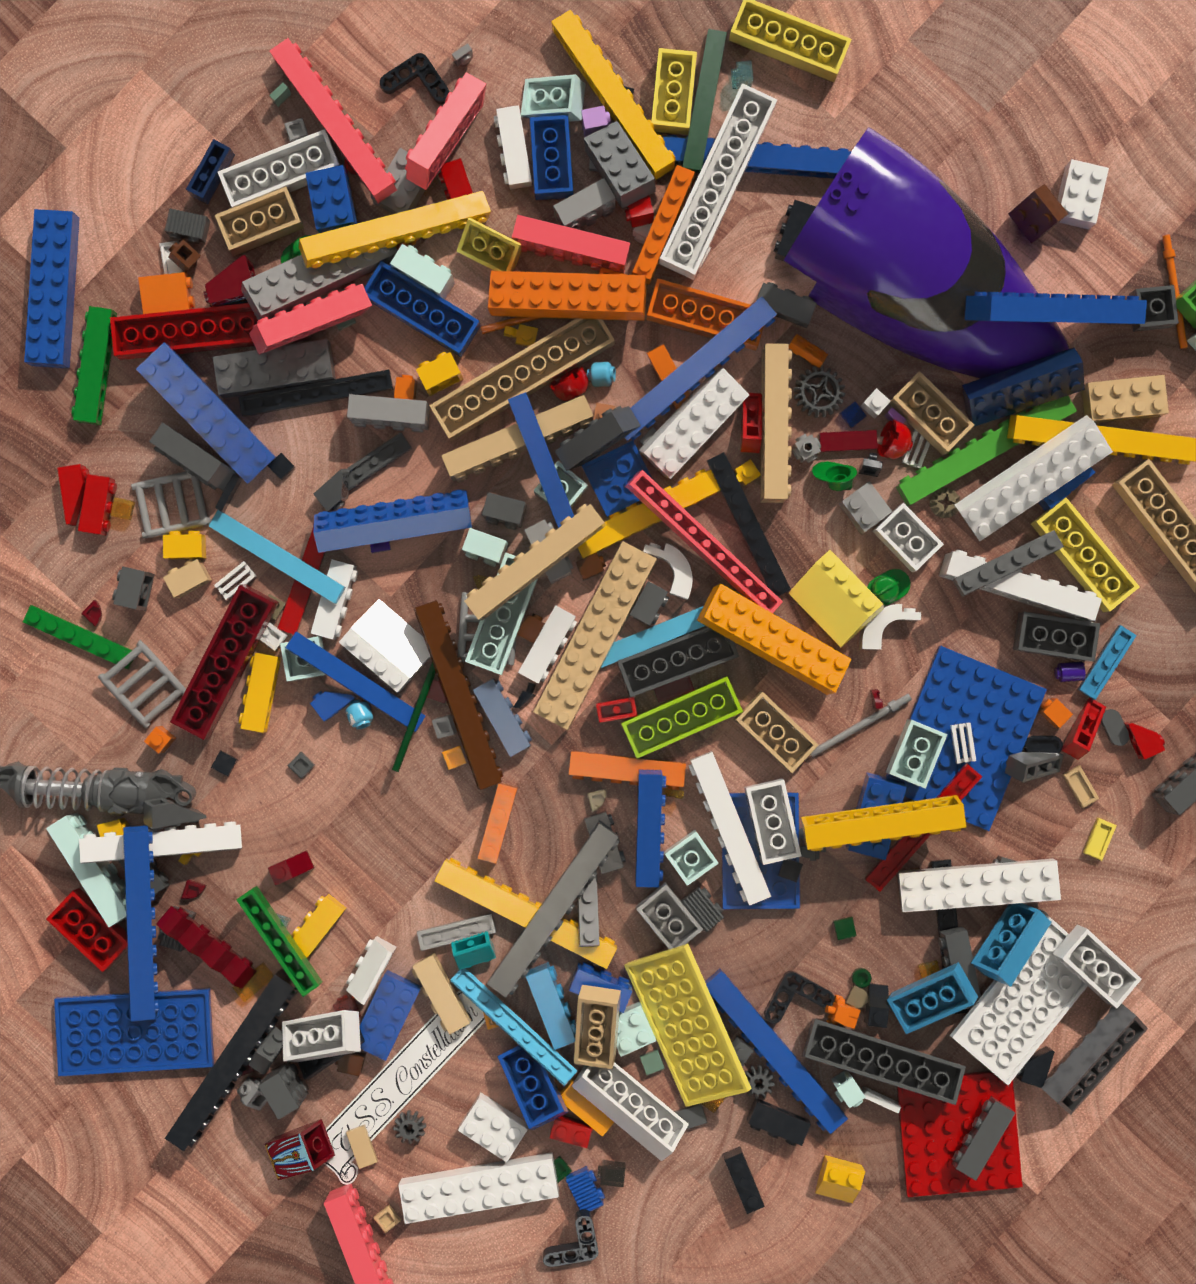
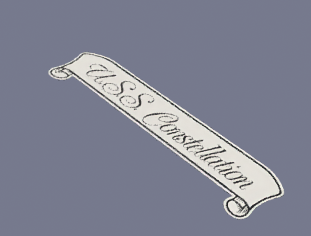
[324,991,485,1185]

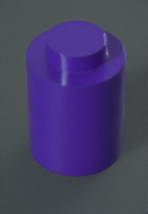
[1054,661,1086,682]

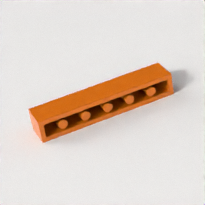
[632,165,695,285]
[569,751,686,790]

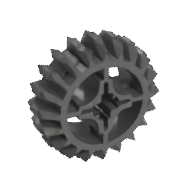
[793,366,845,418]

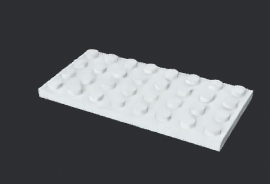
[950,916,1087,1085]

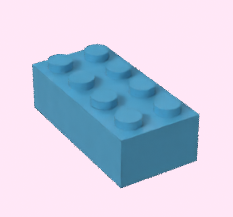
[971,903,1052,987]
[526,962,576,1050]
[887,962,978,1034]

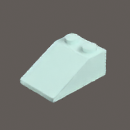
[521,74,586,122]

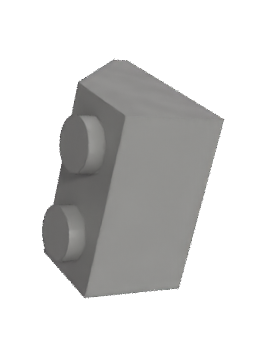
[839,481,892,534]

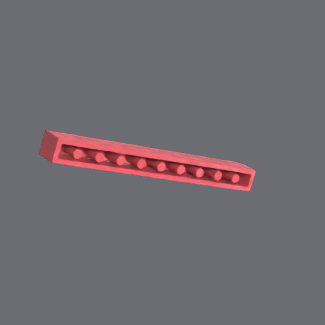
[270,38,397,203]
[625,470,783,613]

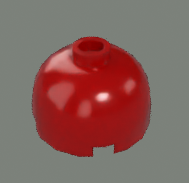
[549,367,588,402]
[877,420,913,459]

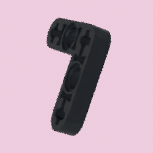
[380,53,449,104]
[764,971,835,1024]
[543,1209,598,1267]

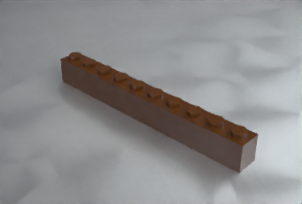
[413,600,503,790]

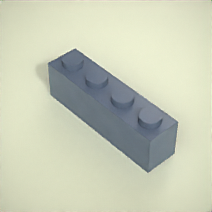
[473,678,532,757]

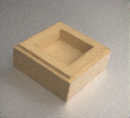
[374,1204,401,1233]

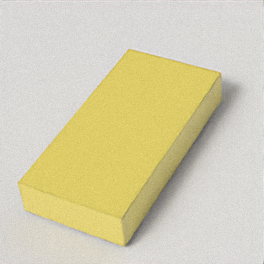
[1083,818,1117,861]

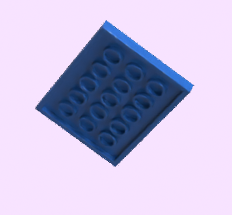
[722,792,800,909]

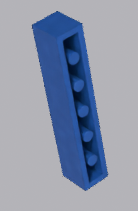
[635,769,666,888]

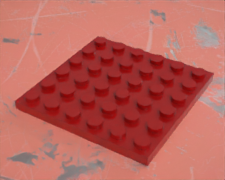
[896,1071,1023,1197]

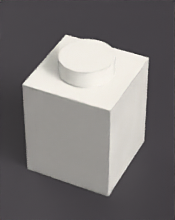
[860,388,890,419]

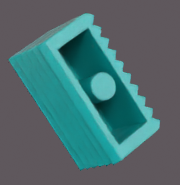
[451,931,496,970]

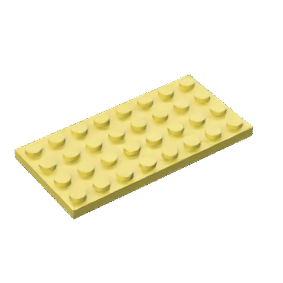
[624,944,751,1107]

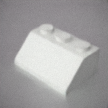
[346,936,397,1005]

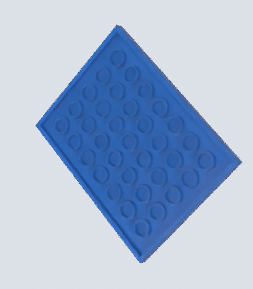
[886,645,1047,831]

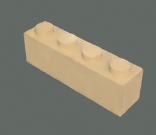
[412,952,471,1035]

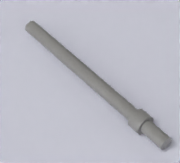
[810,694,912,758]

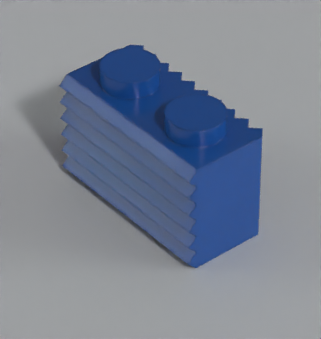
[566,1166,605,1212]

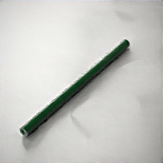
[392,662,436,772]

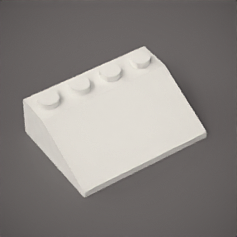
[339,599,430,693]

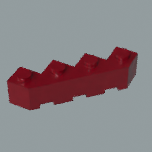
[156,906,257,989]

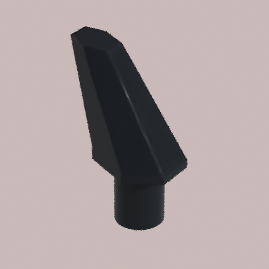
[514,683,536,709]

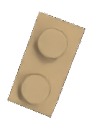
[163,558,212,599]

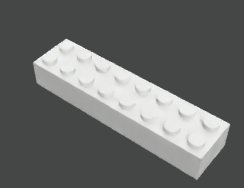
[955,415,1113,541]
[939,550,1102,622]
[897,859,1061,912]
[398,1152,559,1224]

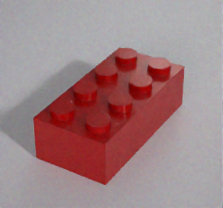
[46,888,128,972]

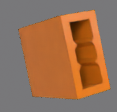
[138,272,195,314]

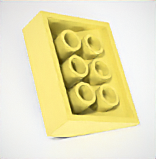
[788,550,884,648]

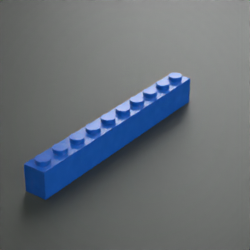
[663,135,852,179]
[624,296,777,441]
[123,826,159,1022]
[705,968,848,1134]

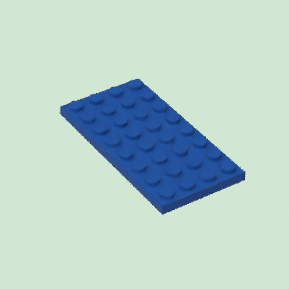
[54,988,214,1076]

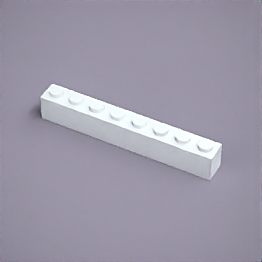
[688,751,771,905]
[79,822,242,864]

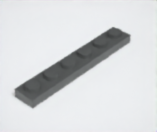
[953,530,1064,597]

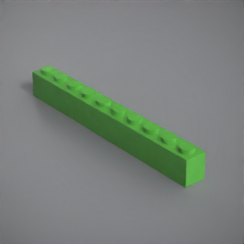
[896,396,1077,507]

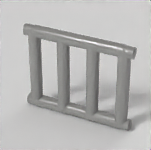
[131,472,211,539]
[458,592,516,666]
[98,640,186,729]

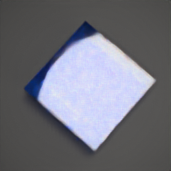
[839,401,867,428]

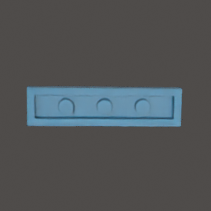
[1077,625,1137,700]

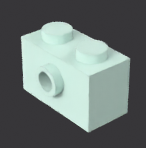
[831,1070,866,1108]

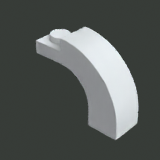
[643,543,693,600]
[859,604,921,650]

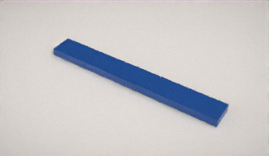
[508,392,574,528]
[285,631,425,732]

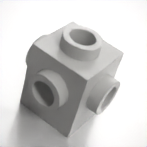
[792,434,821,463]
[237,1076,267,1111]

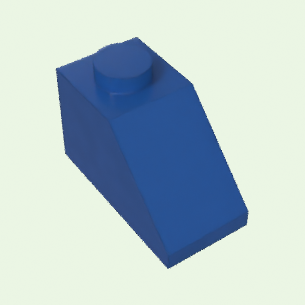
[310,691,357,722]

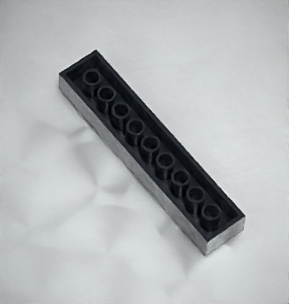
[164,968,298,1151]

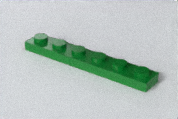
[23,605,133,669]

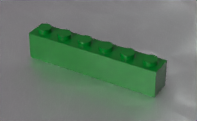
[71,306,117,426]
[236,886,323,997]

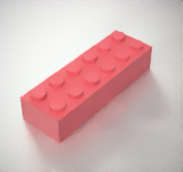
[405,72,486,190]
[512,214,630,274]
[249,283,372,355]
[324,1183,393,1284]

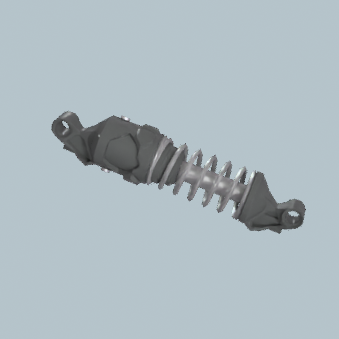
[0,761,196,816]

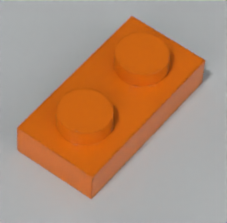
[789,334,828,368]

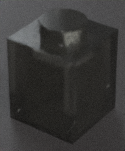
[597,1160,626,1187]

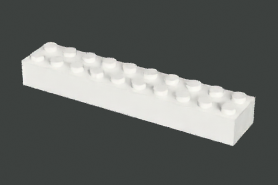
[659,83,777,280]

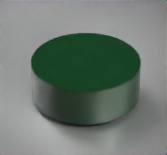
[851,968,872,988]

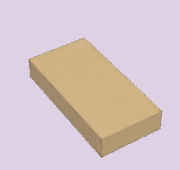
[1062,765,1099,808]
[346,1124,378,1169]

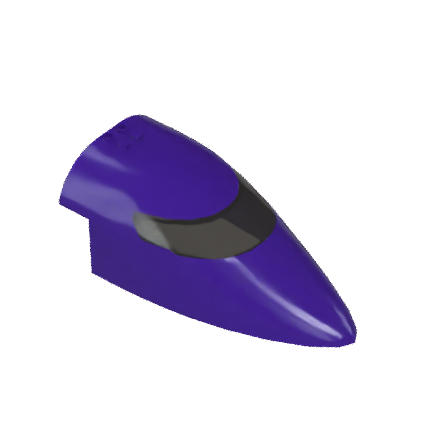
[783,127,1070,379]

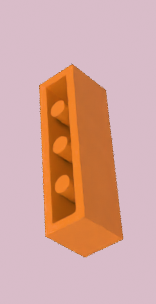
[478,783,518,864]

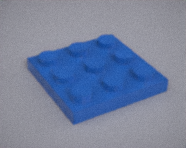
[582,441,652,517]

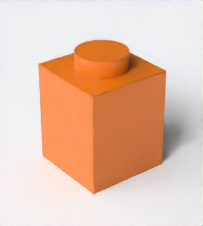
[394,375,417,400]
[1038,698,1073,728]
[144,726,176,754]

